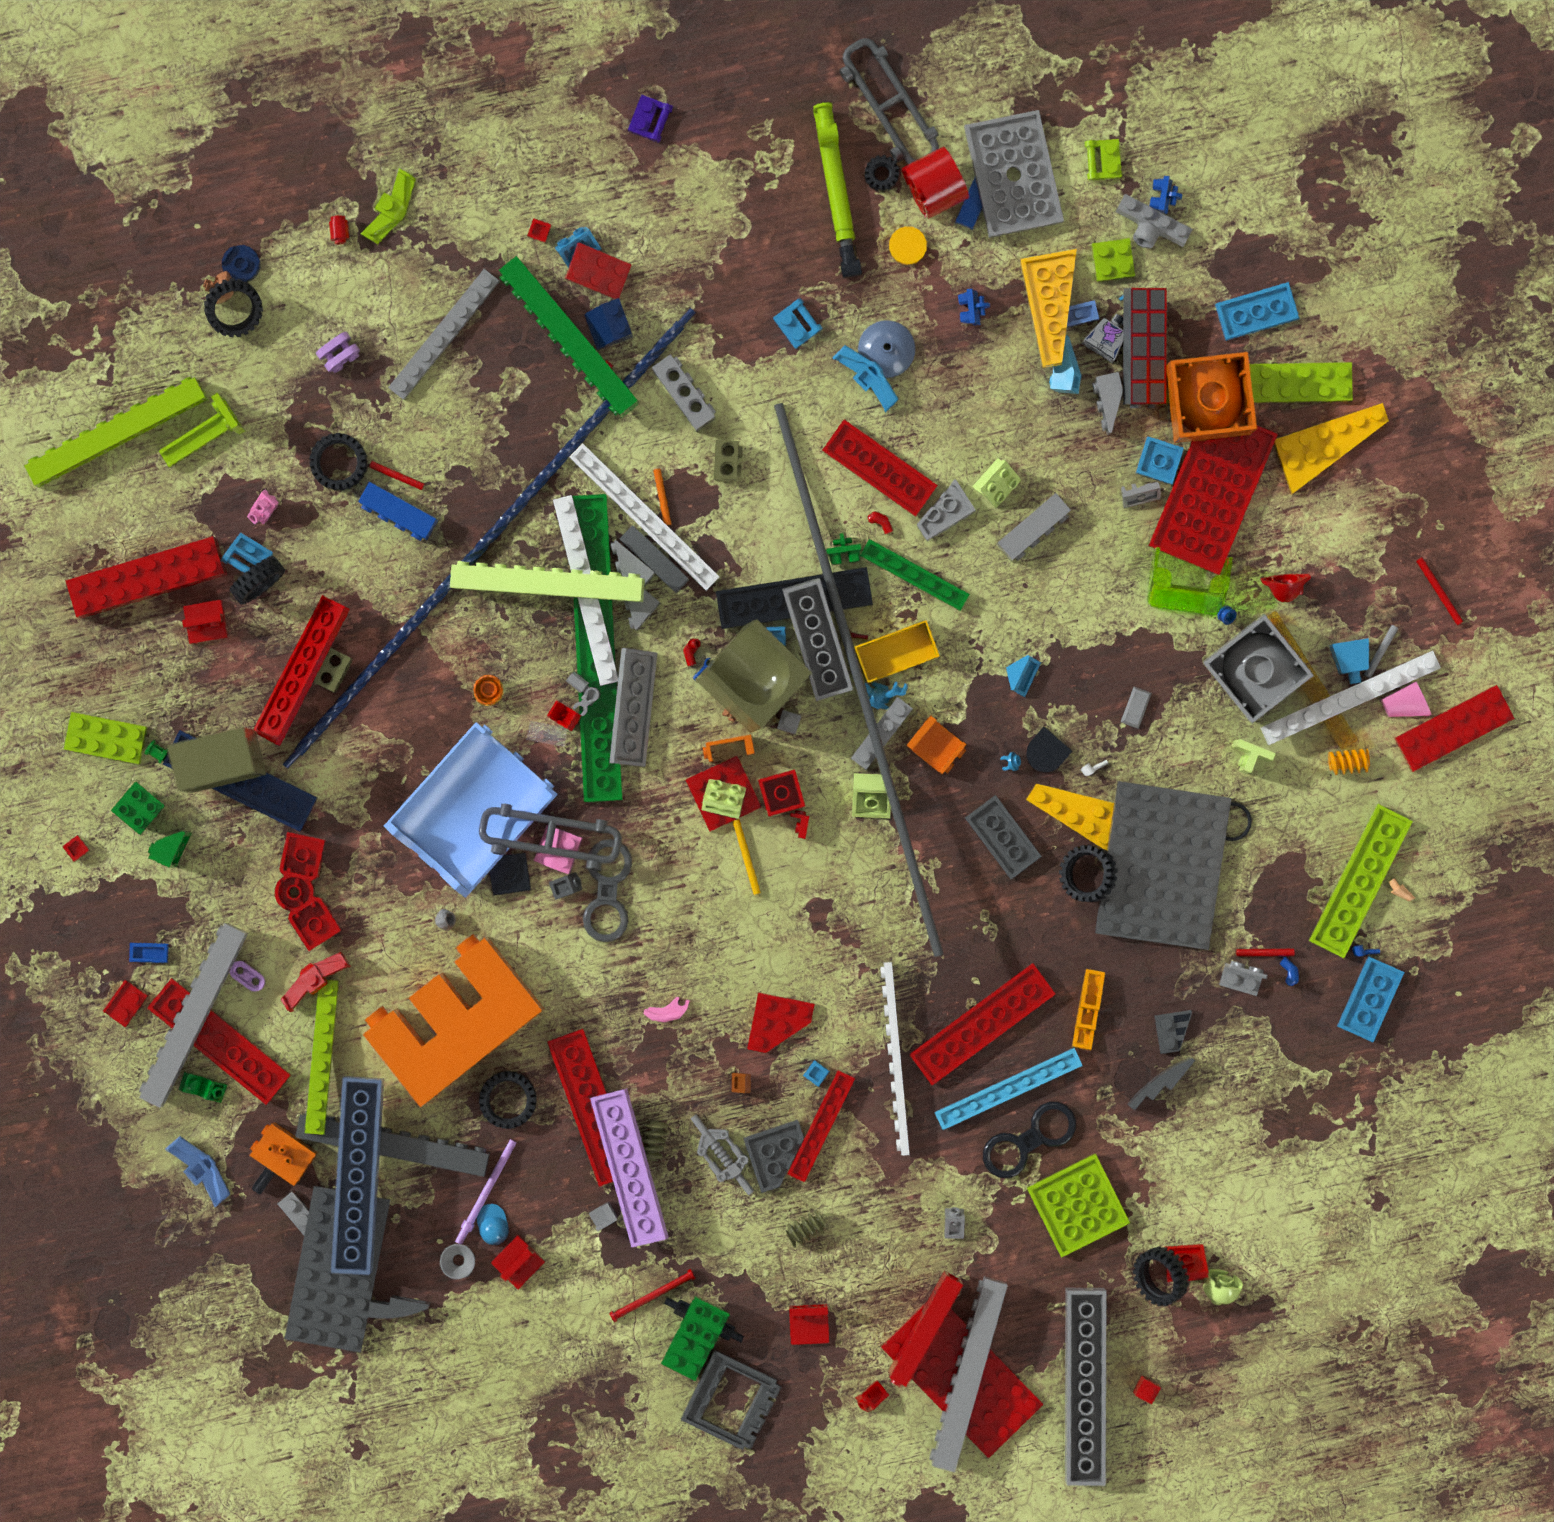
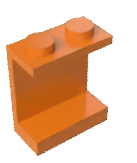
[906,715,966,775]
[702,734,755,763]

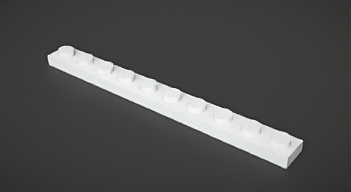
[569,443,720,591]
[553,495,618,686]
[1261,651,1441,745]
[880,962,909,1156]

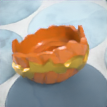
[473,674,503,706]

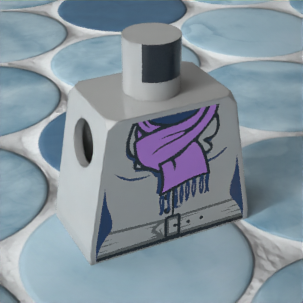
[1082,314,1123,363]

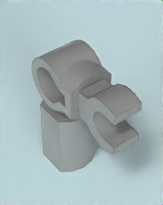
[566,671,600,716]

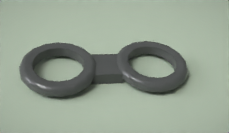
[583,839,632,942]

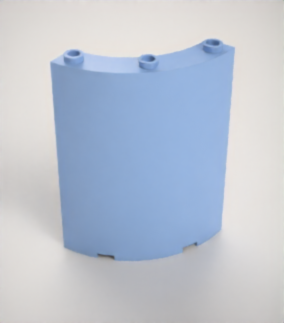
[384,722,558,898]

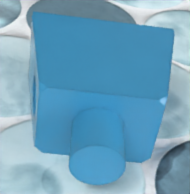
[1329,638,1369,684]

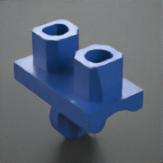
[1150,176,1183,214]
[958,289,990,326]

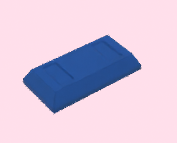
[129,943,169,963]

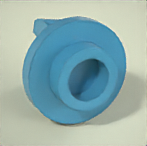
[1000,752,1021,771]

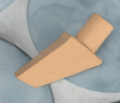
[1388,878,1415,901]

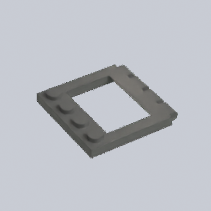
[680,1349,782,1450]

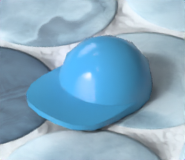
[477,1204,509,1245]

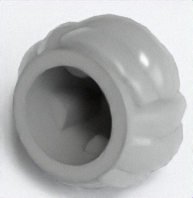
[435,909,456,931]

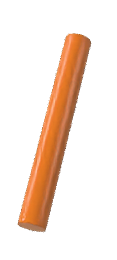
[653,469,672,526]

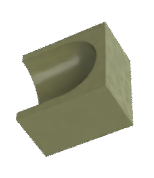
[695,619,812,733]
[167,727,266,793]

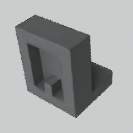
[549,872,582,900]

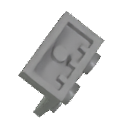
[1219,961,1268,996]

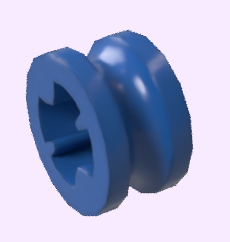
[1217,605,1237,625]

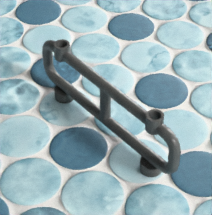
[839,38,939,164]
[479,803,622,871]

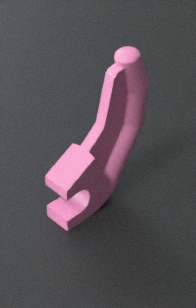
[643,997,690,1022]

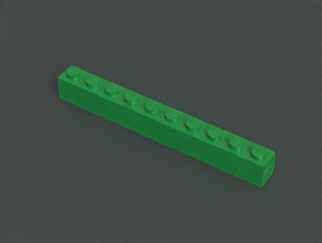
[499,256,639,418]

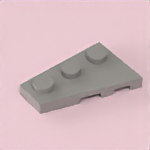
[917,479,976,542]

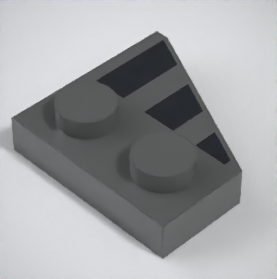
[1154,1010,1192,1054]

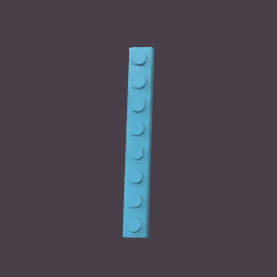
[935,1048,1083,1130]

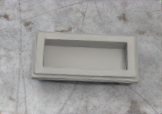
[1121,687,1152,729]

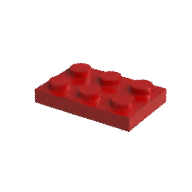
[565,243,632,300]

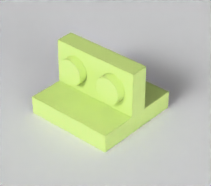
[1232,739,1276,774]

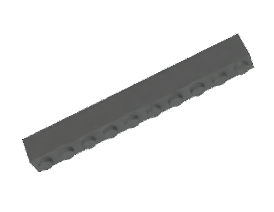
[295,1111,490,1177]

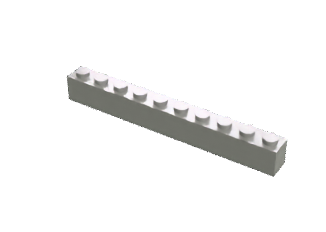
[139,923,248,1108]
[929,1276,1007,1472]

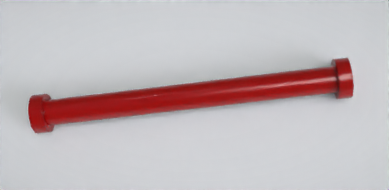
[609,1269,696,1323]

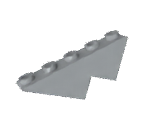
[611,540,660,631]

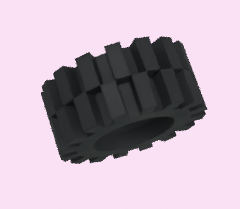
[865,155,899,192]

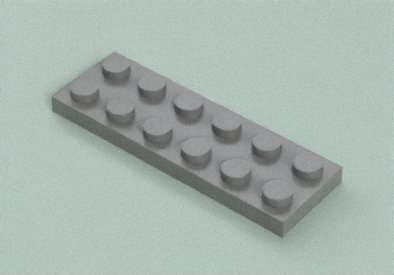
[609,648,657,767]

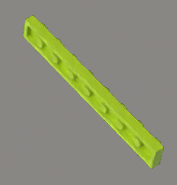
[305,980,339,1135]

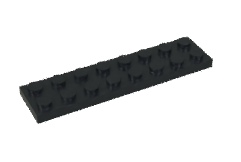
[716,567,873,629]

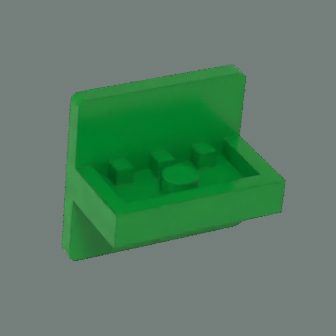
[111,782,165,835]

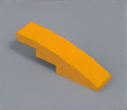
[1072,969,1105,1051]

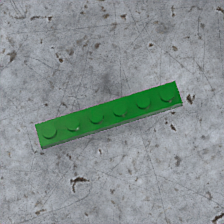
[860,539,970,611]

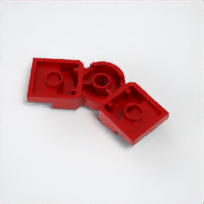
[274,832,342,951]

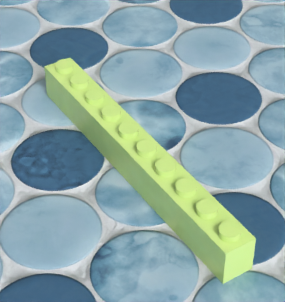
[450,561,645,602]

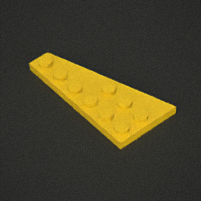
[1020,249,1077,368]
[1274,403,1389,495]
[1026,784,1114,851]

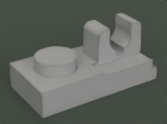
[1121,482,1161,509]

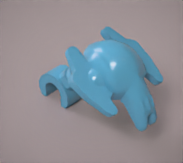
[865,682,908,710]

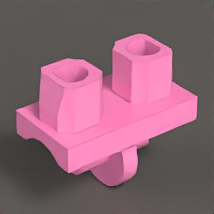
[247,490,279,524]

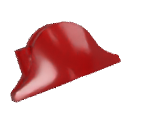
[1260,574,1311,603]

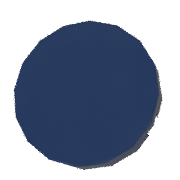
[222,245,260,282]

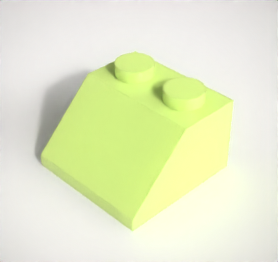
[852,773,891,818]

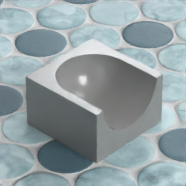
[1203,614,1314,723]

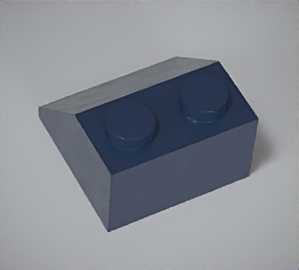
[584,298,633,351]

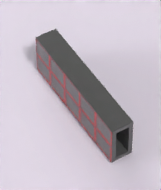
[1123,288,1167,408]

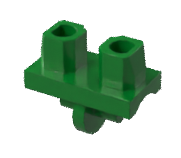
[826,533,861,565]

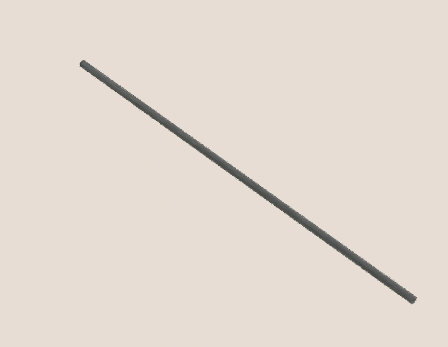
[774,403,944,957]

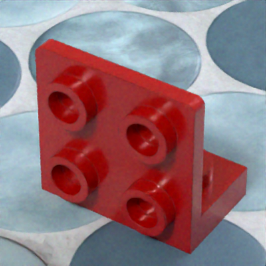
[789,1304,829,1345]

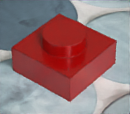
[527,218,552,243]
[62,835,90,862]

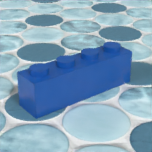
[358,482,438,541]

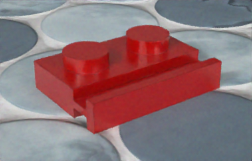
[103,980,149,1027]

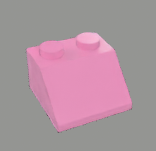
[534,825,583,874]

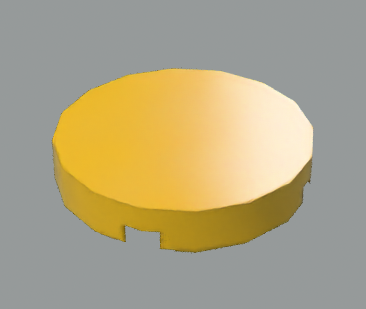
[889,226,927,265]

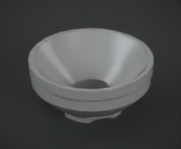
[440,1244,475,1279]

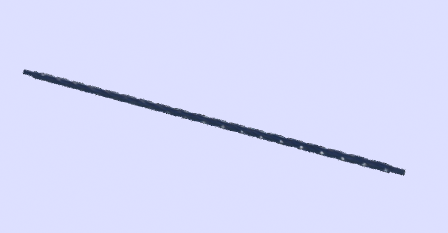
[282,308,696,769]

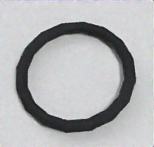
[1225,802,1252,841]

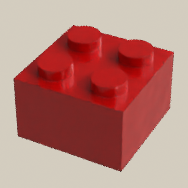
[758,769,805,817]

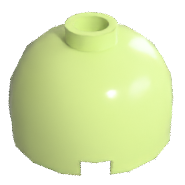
[1203,1269,1243,1305]

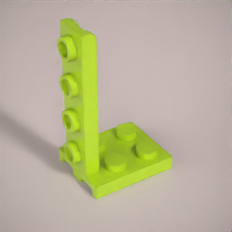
[159,393,245,468]

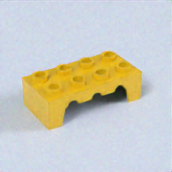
[854,620,940,684]

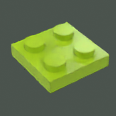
[1091,238,1135,282]

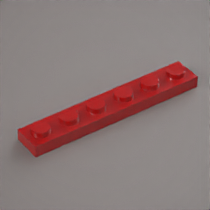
[787,1070,855,1183]

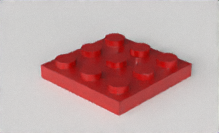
[685,756,762,832]

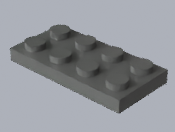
[965,795,1042,879]

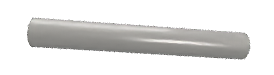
[1364,625,1398,678]

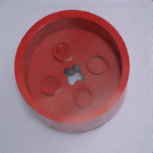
[902,146,969,219]

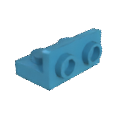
[555,227,601,268]

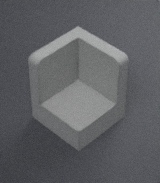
[589,1201,618,1232]

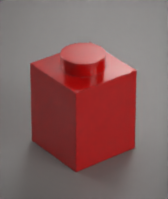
[1133,1375,1161,1405]

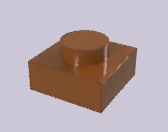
[732,1072,751,1093]

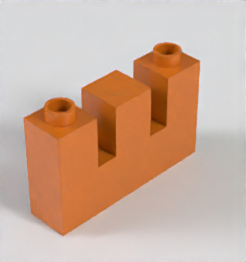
[363,934,545,1107]

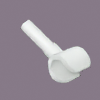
[1081,760,1108,776]

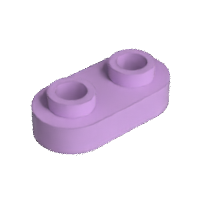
[230,961,265,992]

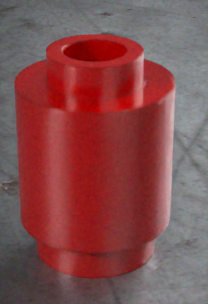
[329,215,350,245]

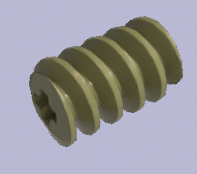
[641,1119,668,1161]
[786,1210,829,1248]

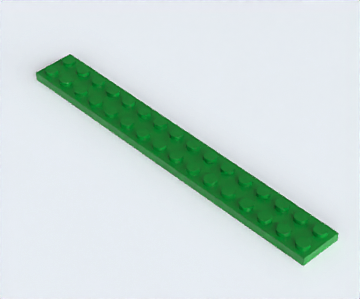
[572,494,623,802]

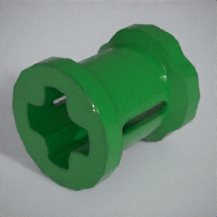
[144,740,168,764]

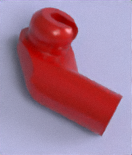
[868,511,893,535]
[683,638,701,667]

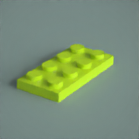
[64,712,148,764]

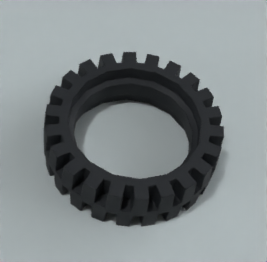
[204,278,263,338]
[309,433,368,491]
[230,556,285,605]
[1059,845,1118,902]
[479,1071,537,1129]
[1133,1247,1189,1306]

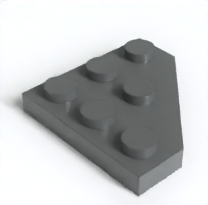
[743,1119,804,1193]

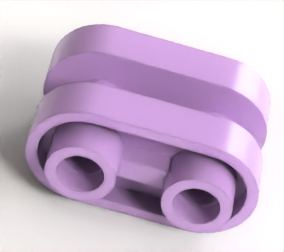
[315,331,360,373]

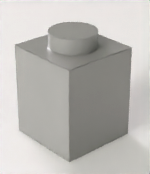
[777,710,801,735]

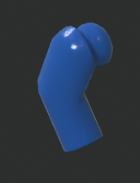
[1279,957,1299,986]

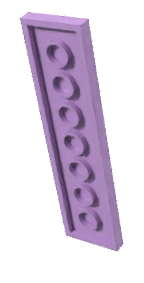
[590,1088,669,1247]

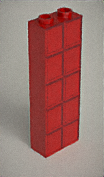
[888,1270,963,1387]

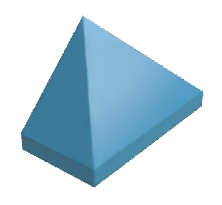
[1006,655,1041,697]

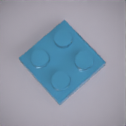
[1135,436,1184,485]

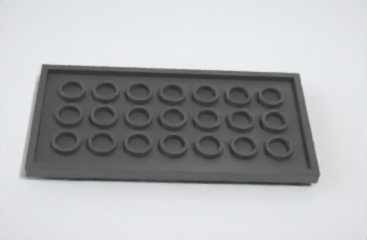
[285,1186,390,1353]

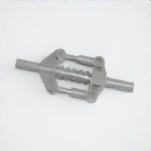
[690,1114,754,1195]

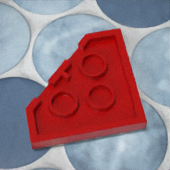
[747,992,815,1053]

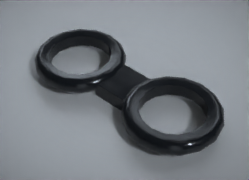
[983,1102,1076,1178]

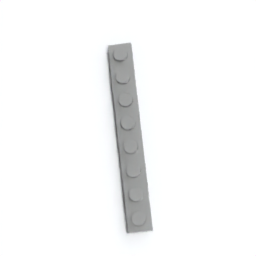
[388,269,499,400]

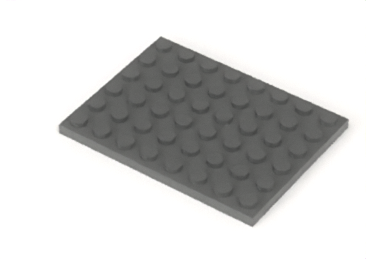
[1095,781,1231,950]

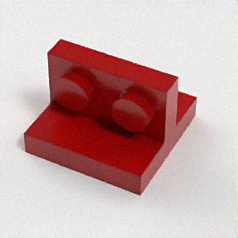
[182,600,228,644]
[491,1235,546,1289]
[1165,1244,1209,1282]

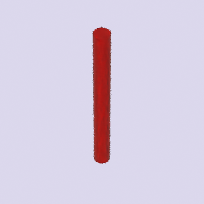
[1416,557,1463,625]

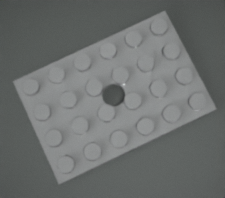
[964,110,1064,238]

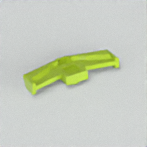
[361,168,416,244]

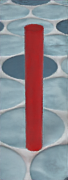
[369,461,425,490]
[1236,948,1295,957]

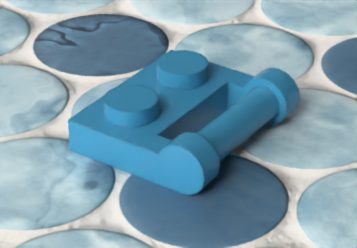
[773,298,823,349]
[221,532,273,573]

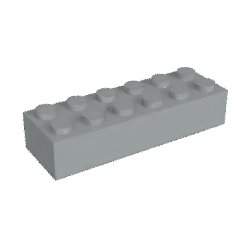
[782,578,853,701]

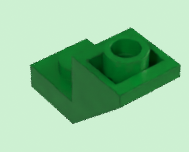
[178,1072,227,1103]

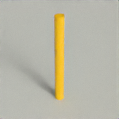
[732,819,761,895]

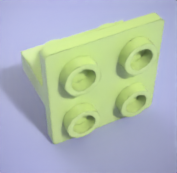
[973,459,1021,508]
[701,779,746,819]

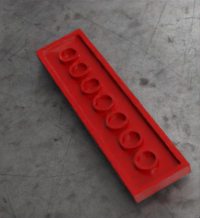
[253,595,350,746]
[909,963,1055,1085]
[147,978,291,1105]
[547,1028,613,1187]

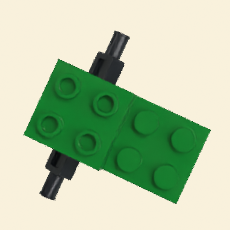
[661,1295,745,1381]

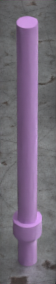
[455,1139,517,1244]

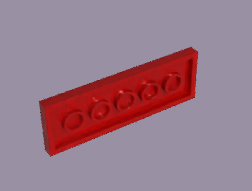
[822,419,938,517]
[1394,685,1515,772]

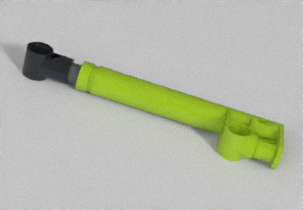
[813,102,862,278]

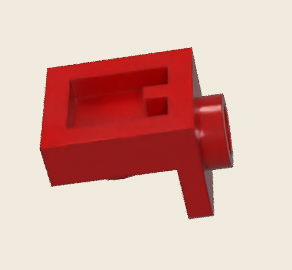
[790,810,810,839]
[855,1380,889,1412]

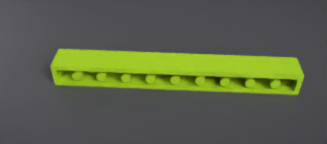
[24,377,208,488]

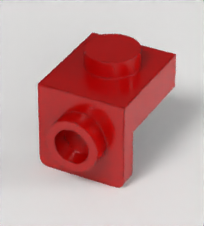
[547,701,581,732]

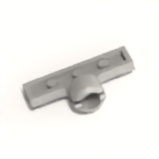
[1116,194,1192,249]

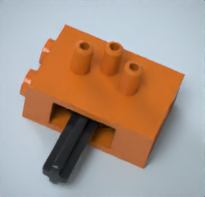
[250,1122,319,1194]

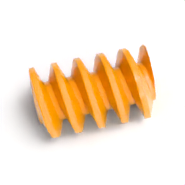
[1328,749,1370,775]

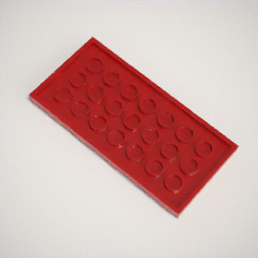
[1148,425,1278,576]
[881,1303,1044,1459]

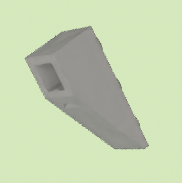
[1092,372,1123,435]

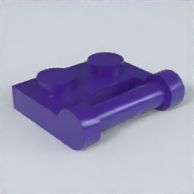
[628,94,673,143]

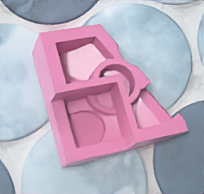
[1380,682,1432,717]

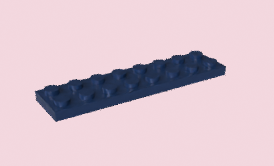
[163,730,318,832]

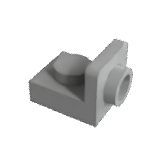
[944,1207,965,1239]

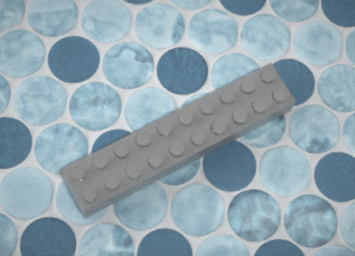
[1065,1287,1106,1486]

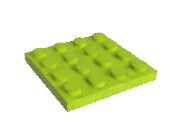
[1026,1153,1130,1258]

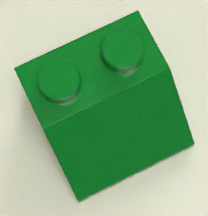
[148,831,192,868]

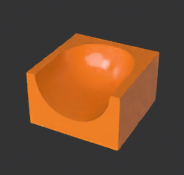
[1166,352,1257,443]

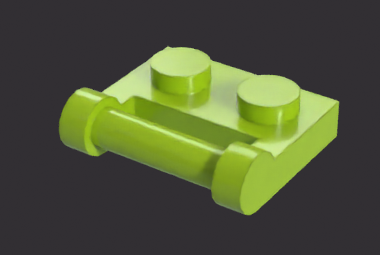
[1085,139,1122,180]

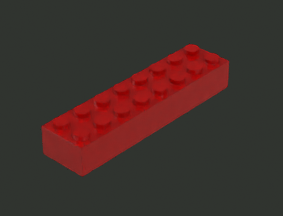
[65,536,228,619]

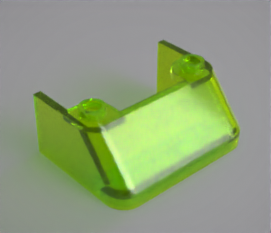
[1147,547,1233,616]

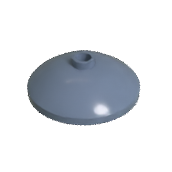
[858,320,915,378]

